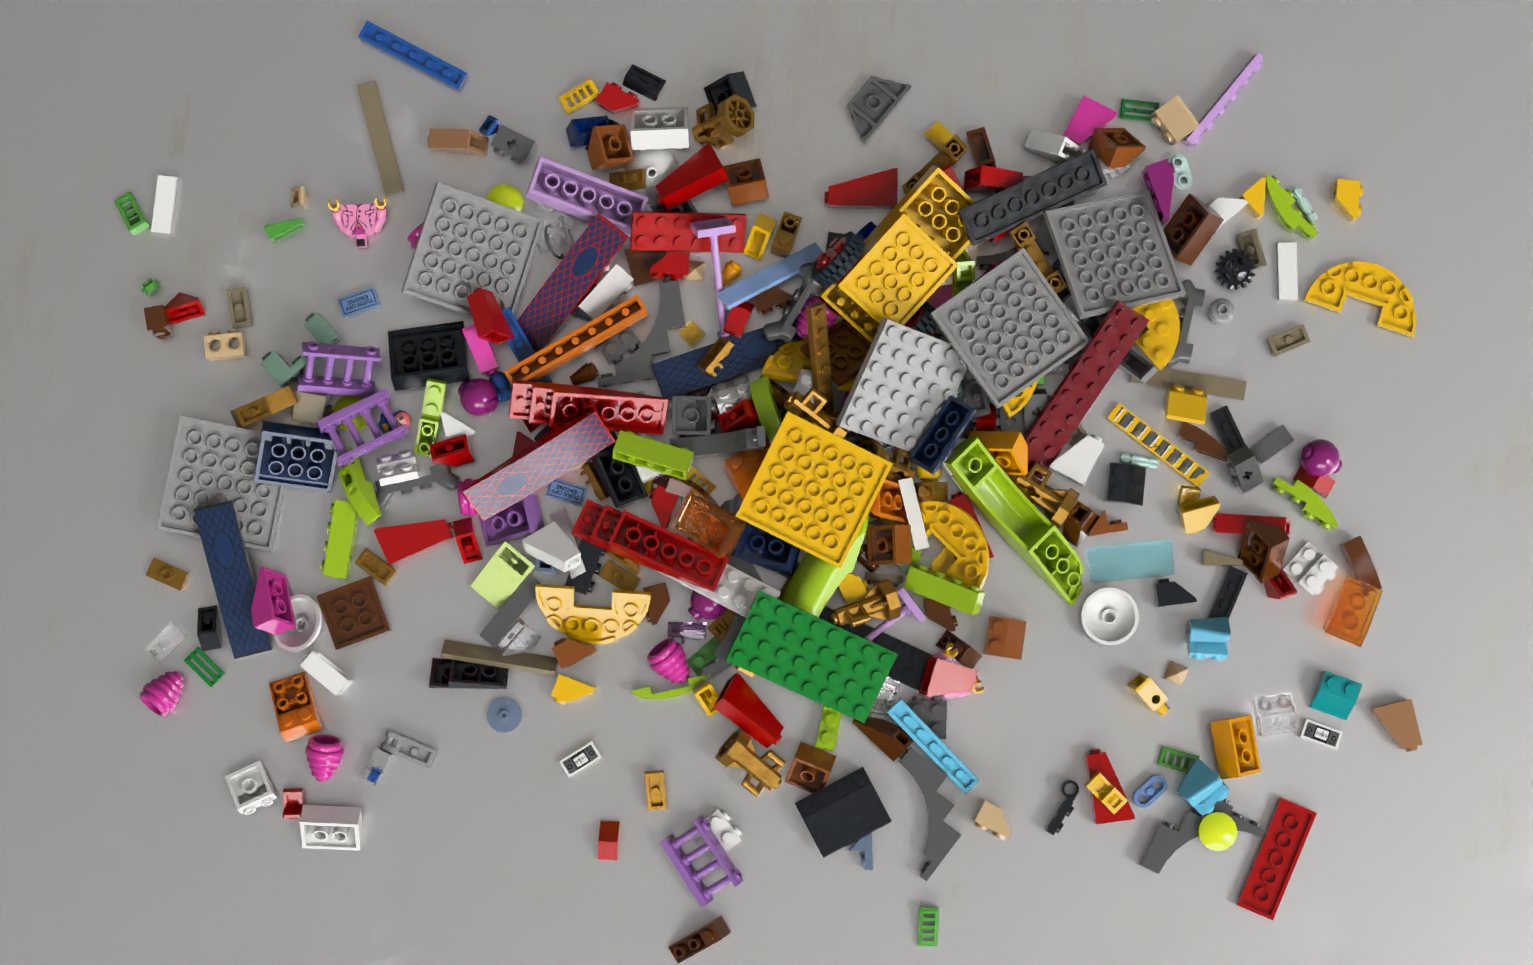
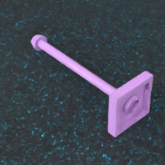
[690,217,736,339]
[864,587,926,641]

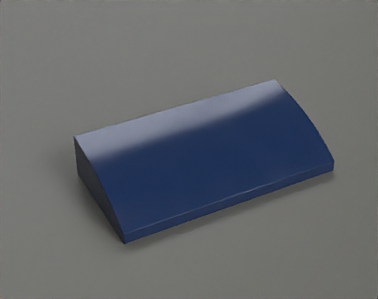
[908,395,977,475]

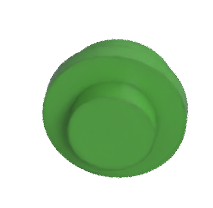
[141,278,159,295]

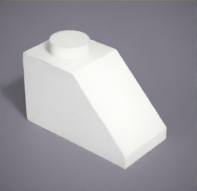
[1206,197,1248,227]

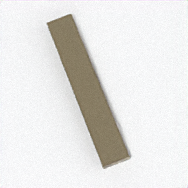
[357,81,404,196]
[1130,367,1247,400]
[441,640,558,676]

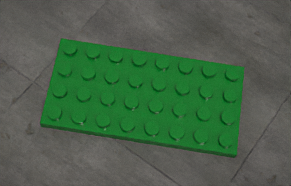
[725,589,898,723]

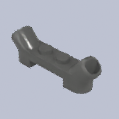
[763,262,823,343]
[1167,279,1205,367]
[375,464,460,509]

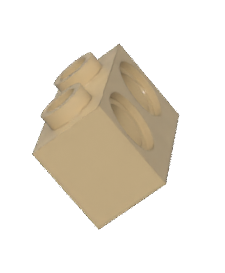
[203,329,247,361]

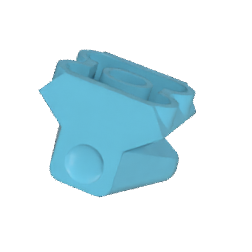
[1187,617,1231,661]
[1177,758,1230,816]

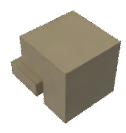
[291,390,332,425]

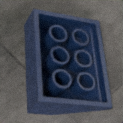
[254,421,340,493]
[734,521,801,576]

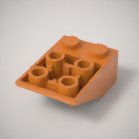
[269,671,323,742]

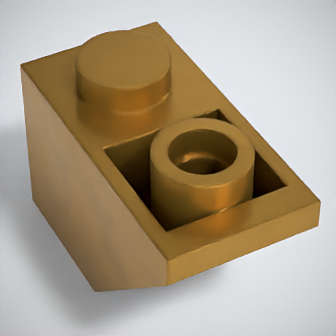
[770,211,802,258]
[914,481,948,503]

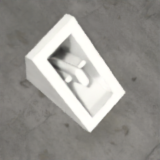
[441,411,477,439]

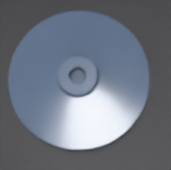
[487,698,522,732]

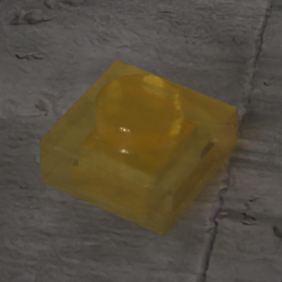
[679,321,706,348]
[1177,485,1201,505]

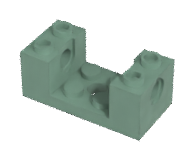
[260,312,343,388]

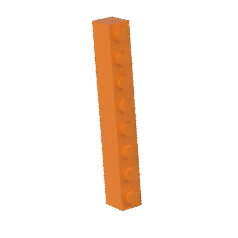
[504,294,648,386]

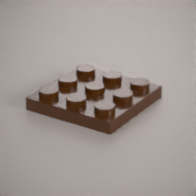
[801,319,872,386]
[317,576,391,650]

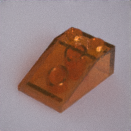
[676,494,747,558]
[1323,576,1383,647]

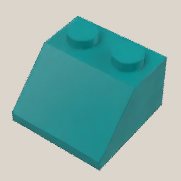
[1309,671,1362,720]

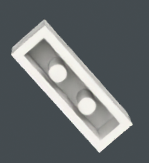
[578,264,634,321]

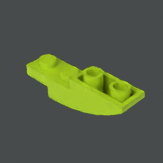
[1265,174,1318,240]
[415,378,447,457]
[338,448,381,525]
[1270,477,1338,530]
[815,705,842,751]

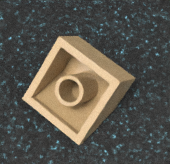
[1150,95,1200,145]

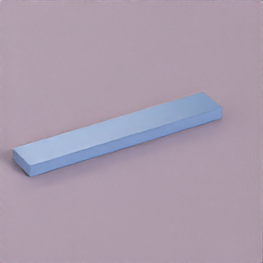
[718,242,823,310]

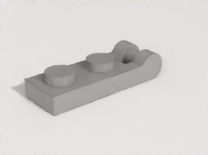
[380,730,437,768]

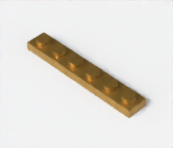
[806,301,834,413]

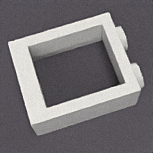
[300,651,353,695]

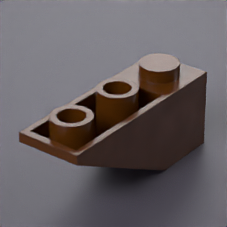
[852,713,914,762]
[668,916,731,963]

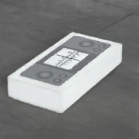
[1299,719,1343,750]
[559,741,602,778]

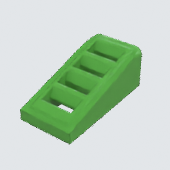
[114,192,150,236]
[264,218,307,242]
[1157,746,1201,773]
[918,907,939,947]

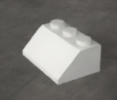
[630,107,689,150]
[300,805,362,851]

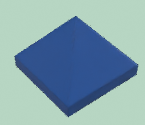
[479,115,500,136]

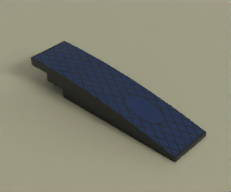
[651,317,803,400]
[194,500,273,659]

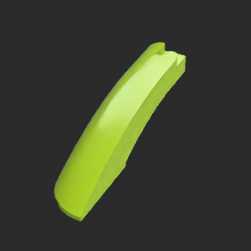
[944,437,1084,606]
[782,513,869,617]

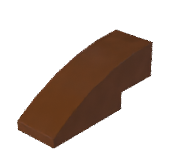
[966,127,997,168]
[1176,421,1229,463]
[665,476,719,516]
[1340,536,1382,597]

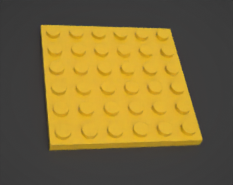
[736,411,893,569]

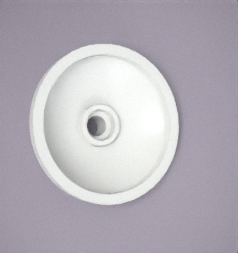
[624,149,679,204]
[1081,587,1139,645]
[273,594,322,652]

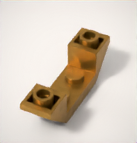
[902,134,969,193]
[1009,222,1067,294]
[230,385,299,428]

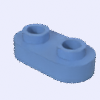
[1133,775,1167,808]

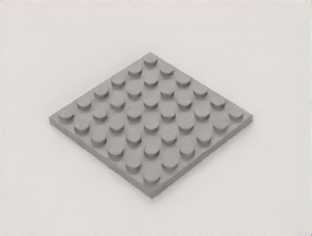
[401,182,544,316]
[1043,190,1186,319]
[930,248,1089,409]
[835,317,967,452]
[156,415,285,552]

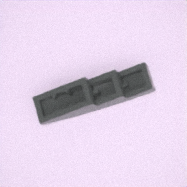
[480,574,541,647]

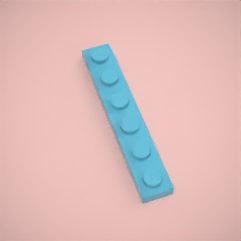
[887,698,980,794]

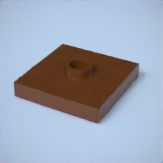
[624,248,669,287]

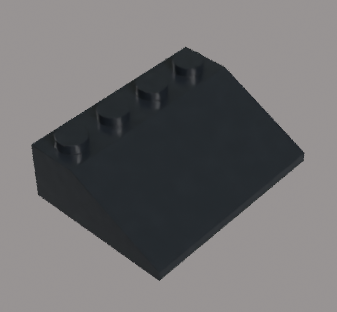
[388,321,471,391]
[795,767,892,858]

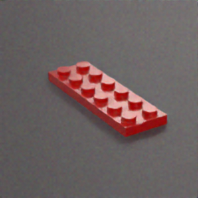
[630,211,747,253]
[1236,798,1317,920]

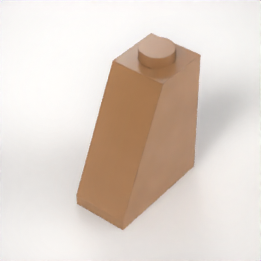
[428,129,489,156]
[1370,699,1423,752]

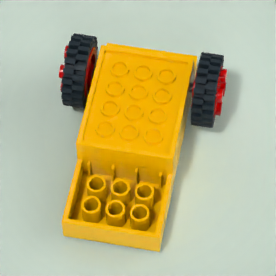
[811,165,975,343]

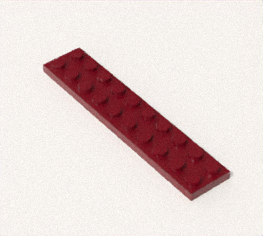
[1024,300,1150,479]

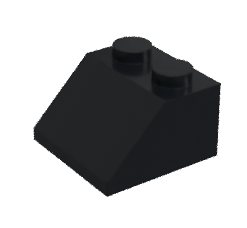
[704,71,757,115]
[1104,462,1146,506]

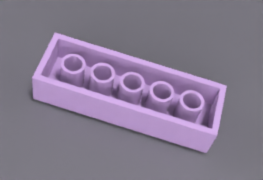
[525,157,648,237]

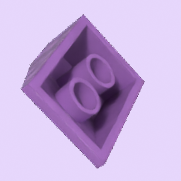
[478,495,544,547]

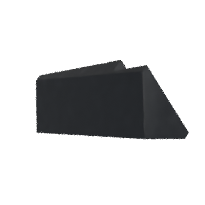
[591,431,648,509]
[429,658,509,689]

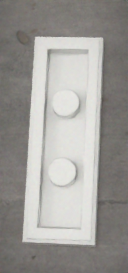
[151,175,178,234]
[1277,242,1298,300]

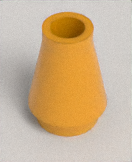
[721,259,743,288]

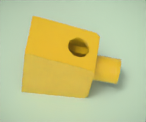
[1127,672,1170,716]

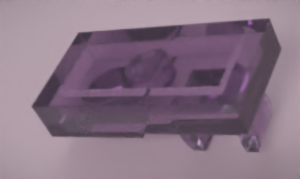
[667,622,707,644]

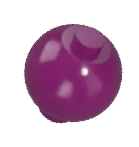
[458,378,498,416]
[1301,439,1342,477]
[688,590,727,621]

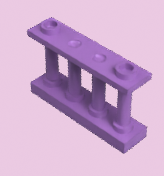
[297,341,381,397]
[317,388,408,467]
[660,815,744,908]

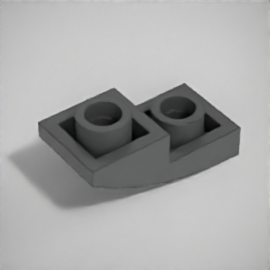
[1250,425,1294,464]

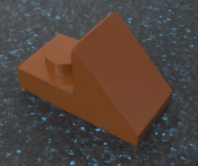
[1088,510,1128,537]

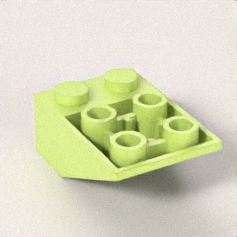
[470,541,536,610]

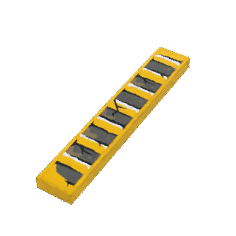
[1107,402,1210,488]

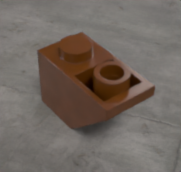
[752,286,793,315]
[144,305,174,340]
[1062,501,1100,548]
[643,582,671,625]
[922,598,958,632]
[936,630,982,669]

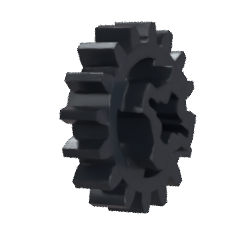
[1215,249,1257,290]

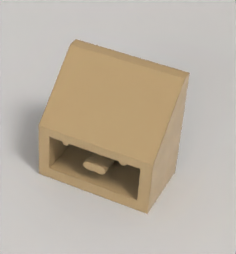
[972,799,1011,840]

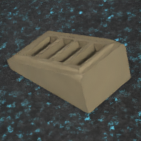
[1201,549,1243,566]

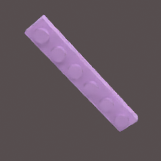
[1183,52,1264,146]

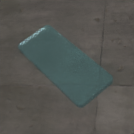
[1087,540,1175,583]

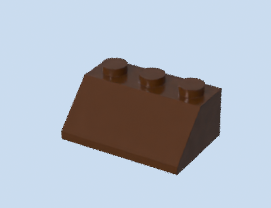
[1163,193,1224,266]
[1237,520,1290,584]

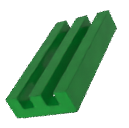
[1119,99,1160,122]
[184,647,225,687]

